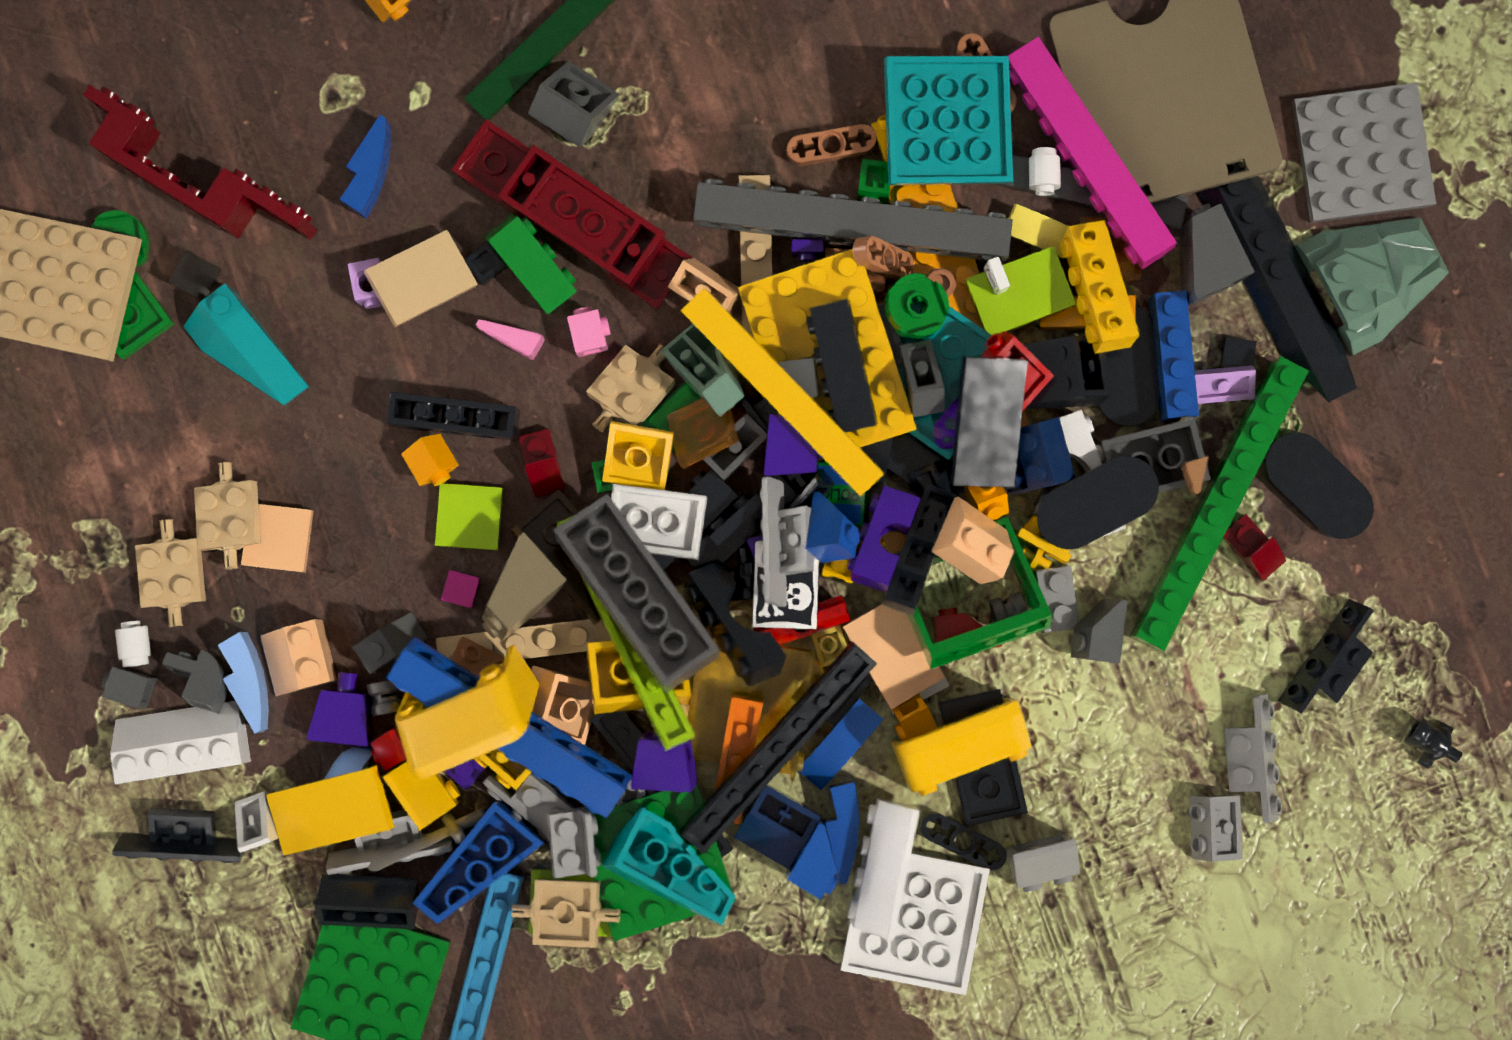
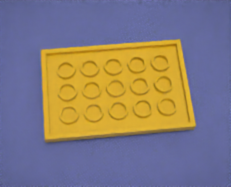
[738,249,917,461]

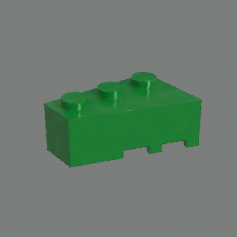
[484,214,577,315]

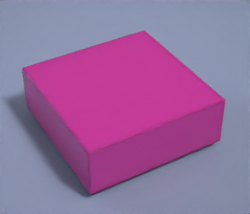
[441,570,481,608]

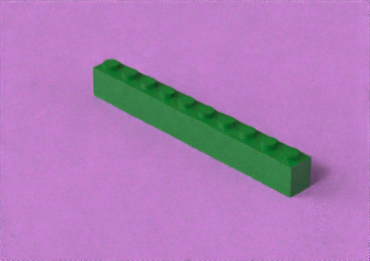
[1130,356,1309,651]

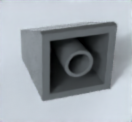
[1179,203,1255,307]

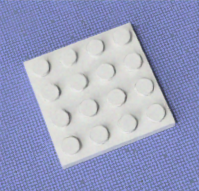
[840,853,990,995]

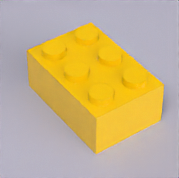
[587,641,691,714]

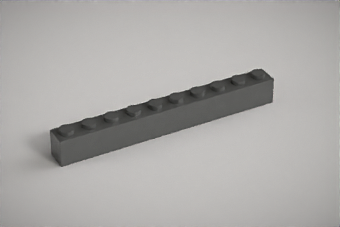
[693,179,1013,263]

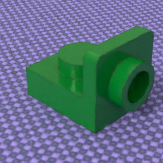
[857,159,891,205]

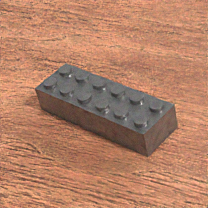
[554,494,719,694]

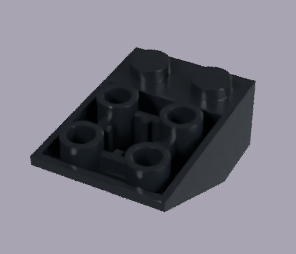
[1023,335,1111,409]

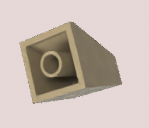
[481,532,566,642]

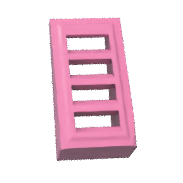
[476,319,545,360]

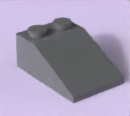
[1101,418,1211,493]

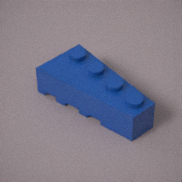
[413,801,548,924]

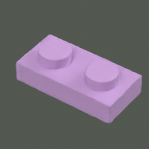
[1195,365,1256,404]

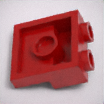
[980,330,1054,412]

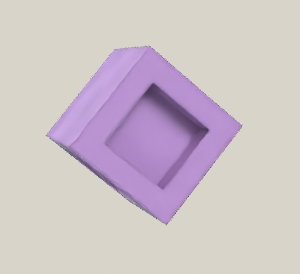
[348,258,382,309]

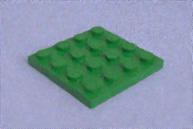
[591,784,736,942]
[290,925,451,1040]

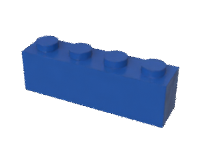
[1148,290,1199,422]

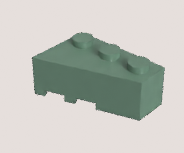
[661,323,744,417]

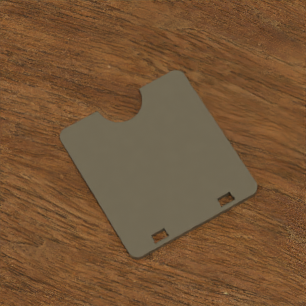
[1050,0,1282,213]

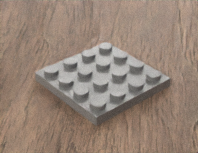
[1291,83,1436,223]

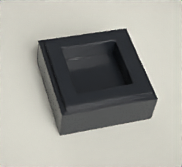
[464,241,507,286]
[1220,337,1257,368]

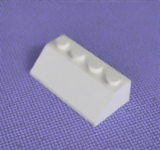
[110,701,251,784]
[848,798,919,940]

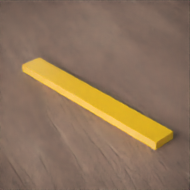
[681,288,885,496]

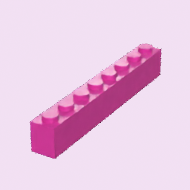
[1008,37,1177,269]

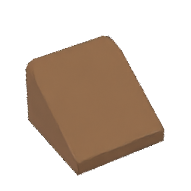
[1181,456,1208,495]

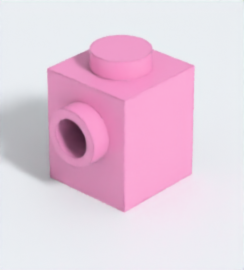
[567,307,611,357]

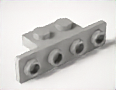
[760,476,814,607]
[1225,694,1282,823]
[483,772,576,841]
[326,810,454,875]

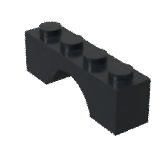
[683,560,787,688]

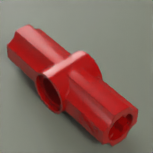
[752,595,851,645]

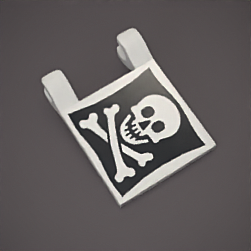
[753,541,819,629]

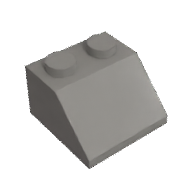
[1005,833,1080,892]

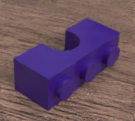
[847,485,921,593]

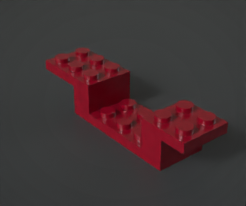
[83,84,317,240]
[451,119,692,310]

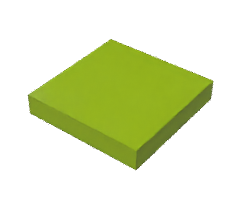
[435,483,504,551]

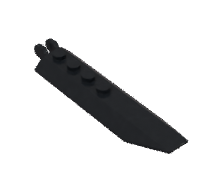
[1197,162,1357,402]

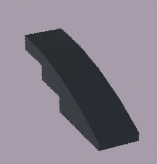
[883,484,957,616]

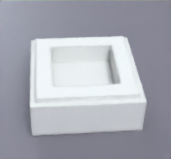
[984,256,1010,295]

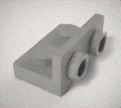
[1033,566,1079,633]
[1189,795,1242,862]
[547,807,601,878]

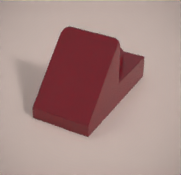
[519,429,566,498]
[1223,514,1286,582]

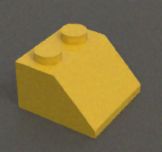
[383,762,461,830]

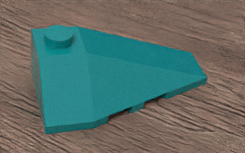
[183,283,309,406]
[602,807,736,925]

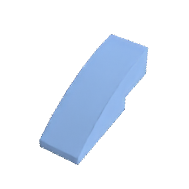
[218,632,269,734]

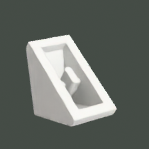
[235,792,278,853]

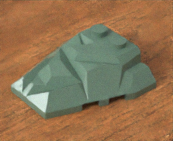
[1295,217,1449,356]

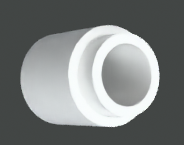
[1029,147,1061,196]
[115,621,151,667]

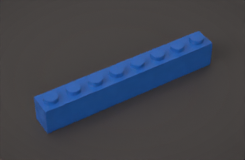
[387,637,632,818]

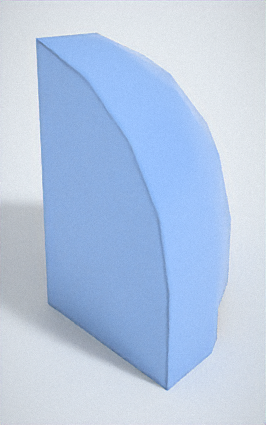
[324,746,373,779]

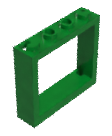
[897,517,1052,669]

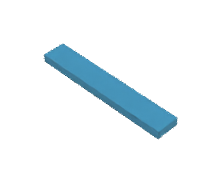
[449,872,524,1040]

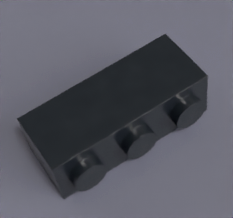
[315,874,420,929]

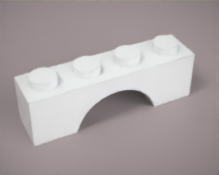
[1060,410,1126,538]

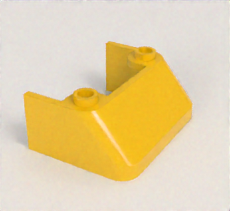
[395,644,540,780]
[890,697,1032,796]

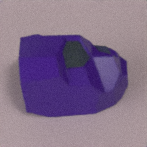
[933,396,959,449]

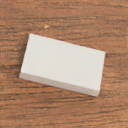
[611,484,707,560]

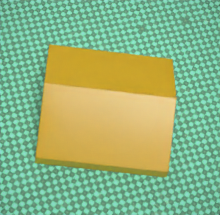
[602,421,674,491]

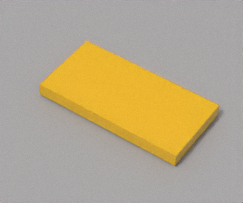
[266,766,395,855]

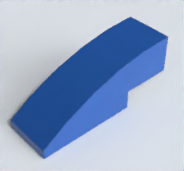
[339,115,391,219]
[797,698,884,790]
[824,780,859,885]

